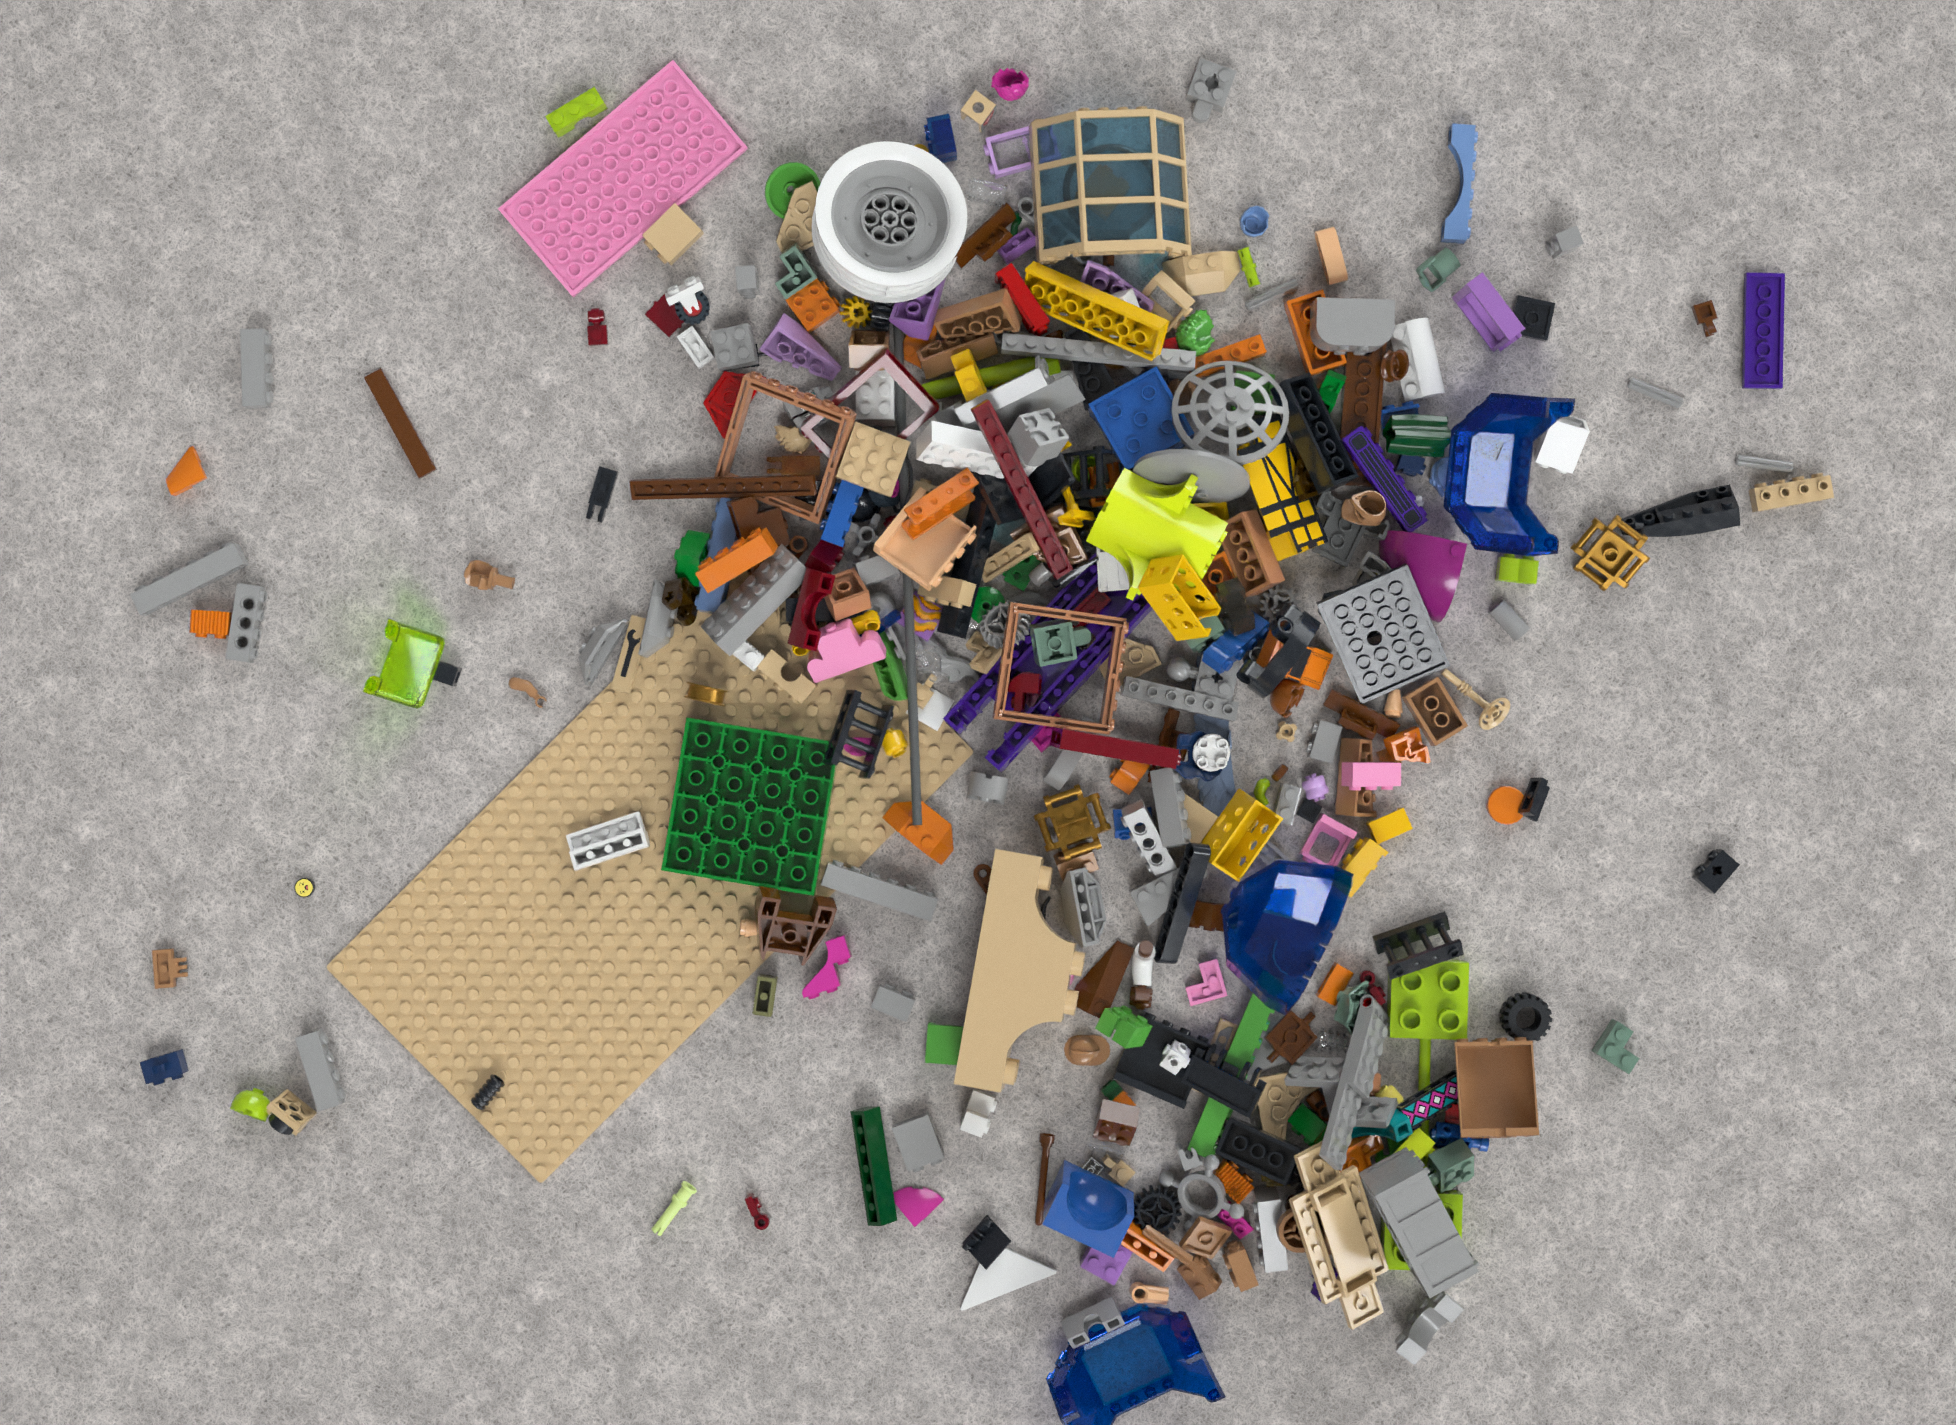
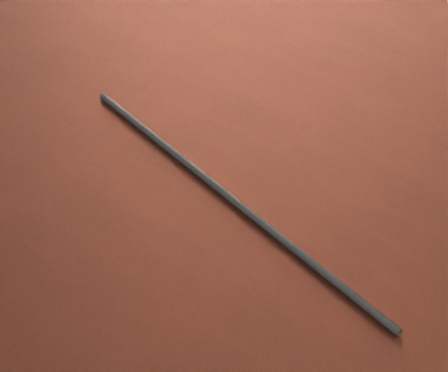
[889,205,922,825]

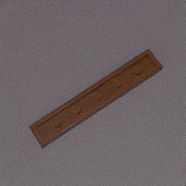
[364,368,437,479]

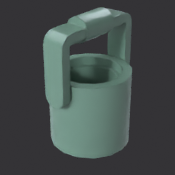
[1416,247,1461,292]

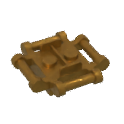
[1570,514,1651,591]
[1033,784,1112,861]

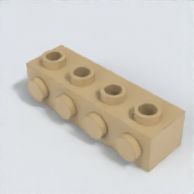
[1749,473,1834,513]

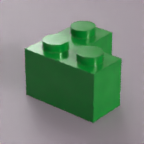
[674,530,710,587]
[1288,1103,1327,1146]

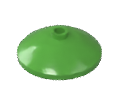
[765,162,821,219]

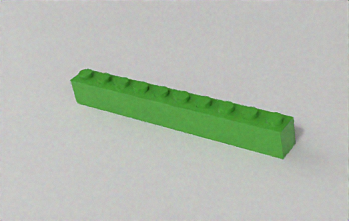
[1187,971,1285,1158]

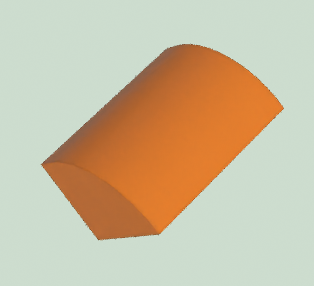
[1316,962,1354,1006]

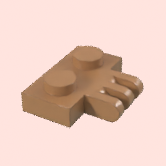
[152,948,188,989]

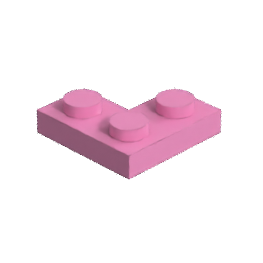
[1185,958,1228,1006]

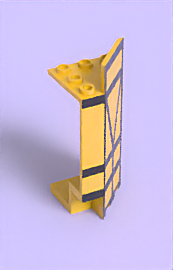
[1237,413,1329,562]

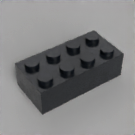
[1215,1116,1304,1186]

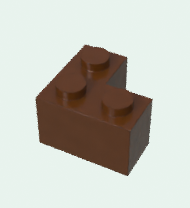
[1188,900,1238,932]

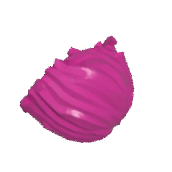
[991,68,1029,101]

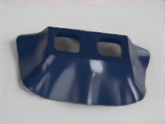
[1174,730,1222,781]

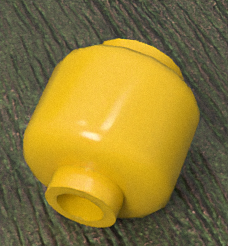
[881,728,908,758]

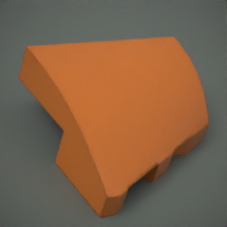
[166,446,207,496]
[1383,726,1431,763]

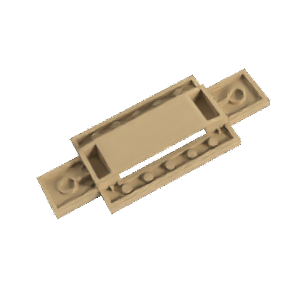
[1289,1141,1389,1330]

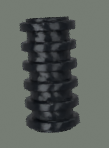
[471,1074,505,1110]

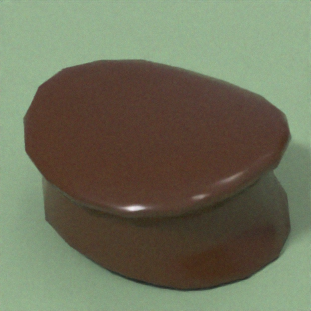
[1380,349,1409,383]

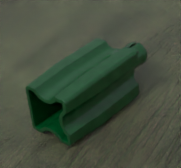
[1383,414,1466,457]

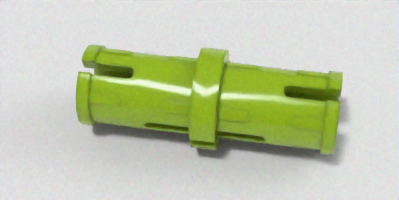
[1237,247,1261,288]

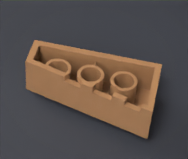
[934,288,1022,338]

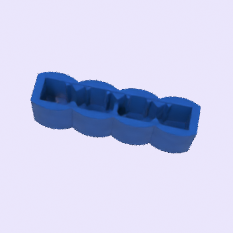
[1202,610,1270,674]

